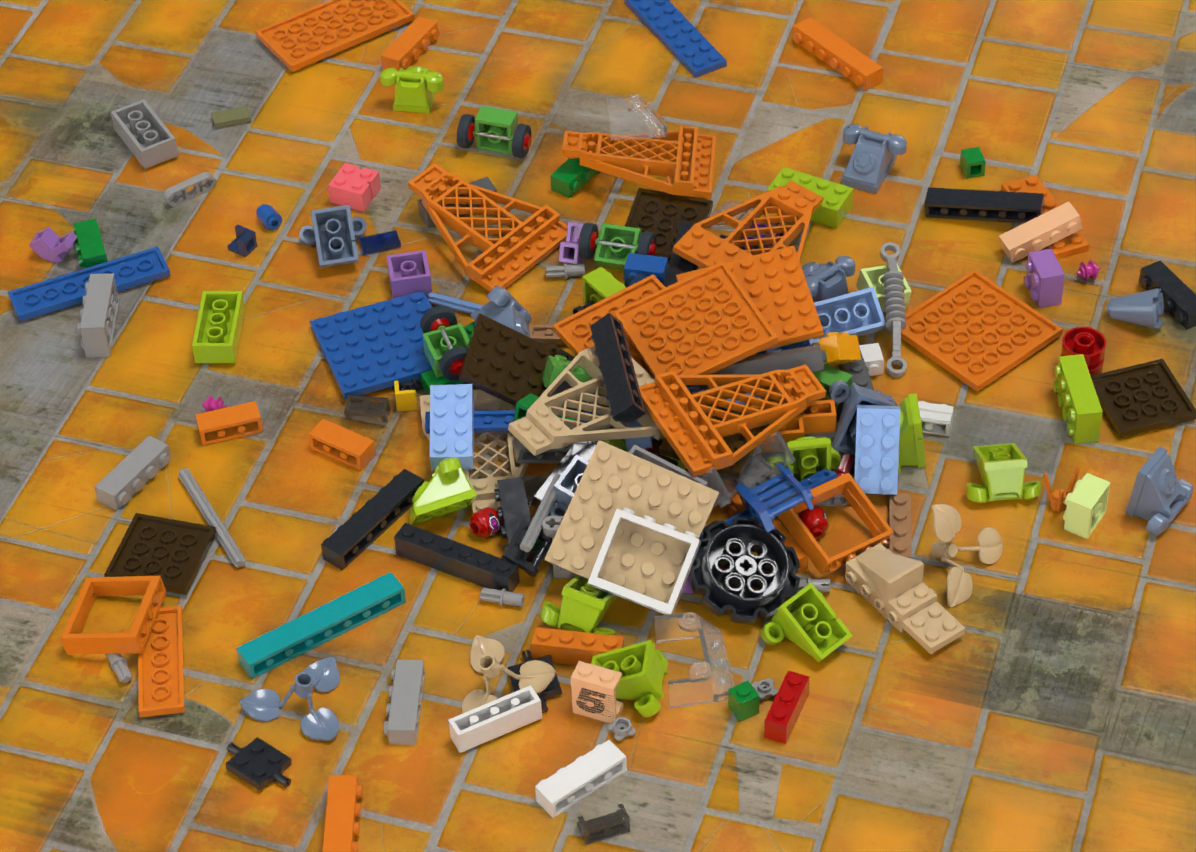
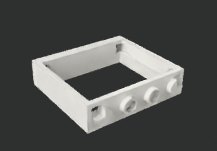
[588,507,701,617]

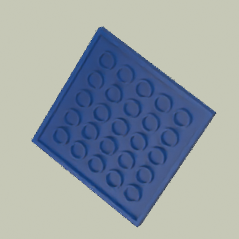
[310,292,433,399]

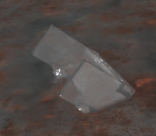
[607,94,667,140]
[697,431,796,508]
[654,612,735,708]

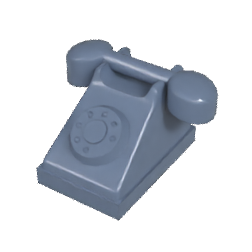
[841,124,907,194]
[299,205,367,268]
[801,256,855,302]
[470,286,532,337]
[828,380,898,456]
[1126,446,1193,535]
[549,454,589,516]

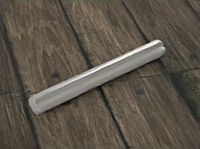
[520,474,561,553]

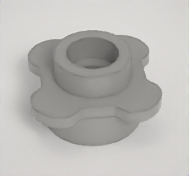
[752,678,778,701]
[609,717,636,741]

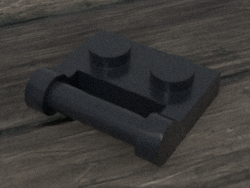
[502,519,553,577]

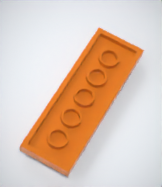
[1001,175,1090,259]
[137,606,185,717]

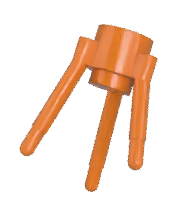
[1043,465,1081,512]

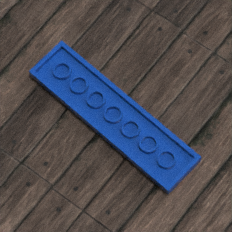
[624,0,727,78]
[8,247,171,322]

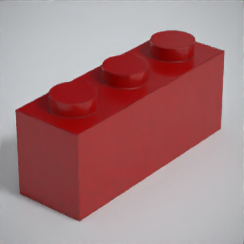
[764,670,810,744]

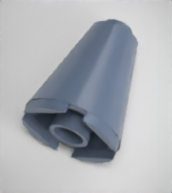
[1107,289,1164,329]

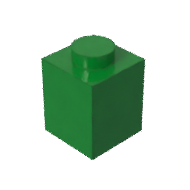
[960,147,986,179]
[728,681,760,722]

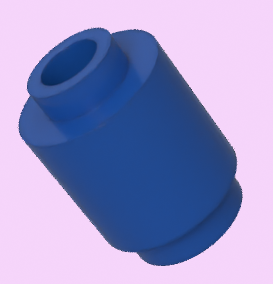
[256,204,282,230]

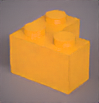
[812,332,861,366]

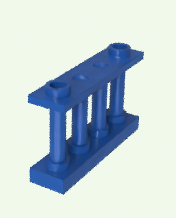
[735,463,814,532]

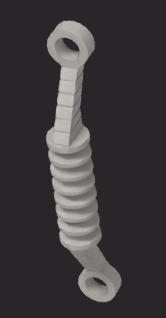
[880,242,907,378]

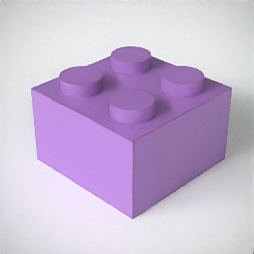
[1024,249,1065,308]
[386,250,432,298]

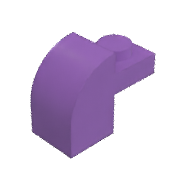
[559,222,586,264]
[29,227,77,262]

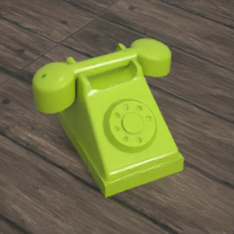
[380,66,444,113]
[898,393,926,474]
[768,437,841,482]
[966,443,1041,503]
[409,457,477,525]
[540,575,617,635]
[761,582,853,663]
[591,640,668,717]

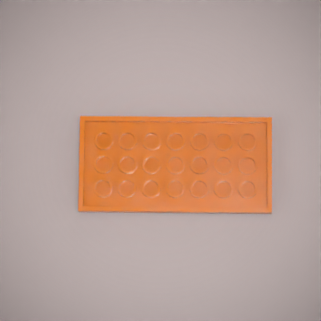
[256,0,415,72]

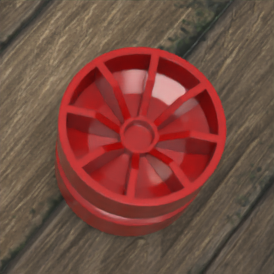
[1061,327,1106,376]

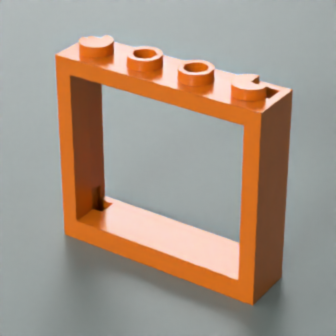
[778,473,894,574]
[60,576,166,655]

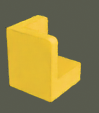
[394,381,418,412]

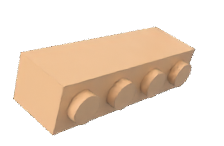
[999,201,1083,263]

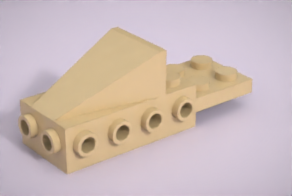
[845,543,966,654]

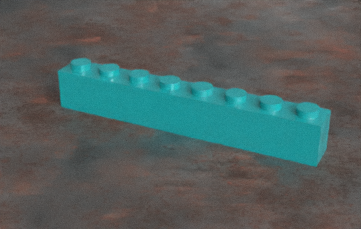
[236,572,406,679]

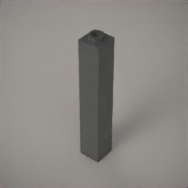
[699,344,827,390]

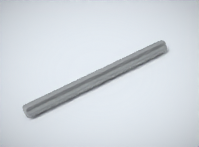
[178,468,246,568]

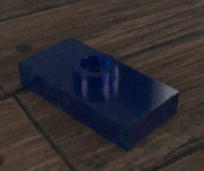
[359,230,401,255]

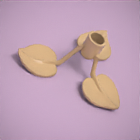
[931,504,1003,607]
[462,635,556,714]

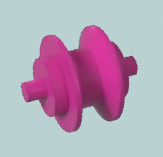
[1076,260,1100,282]
[202,395,227,412]

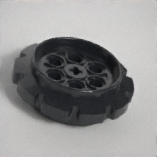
[688,517,800,624]

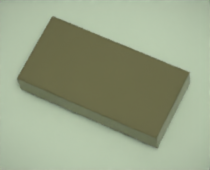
[211,106,251,129]

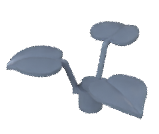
[240,656,340,741]

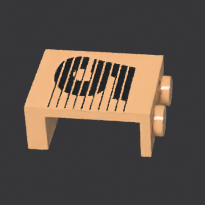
[571,661,623,723]

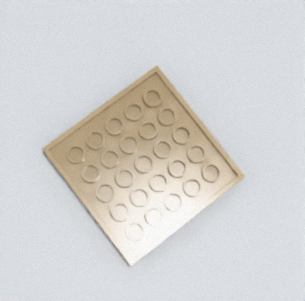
[544,440,720,604]

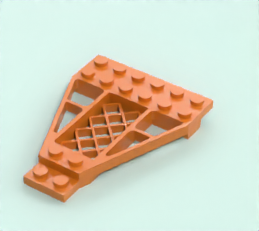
[561,125,716,199]
[408,163,568,292]
[673,180,824,268]
[639,364,826,477]

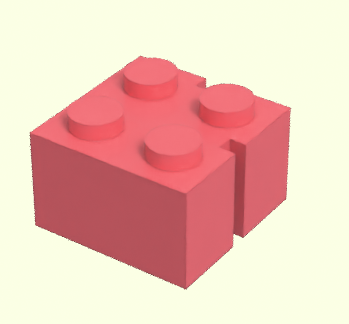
[328,163,381,212]

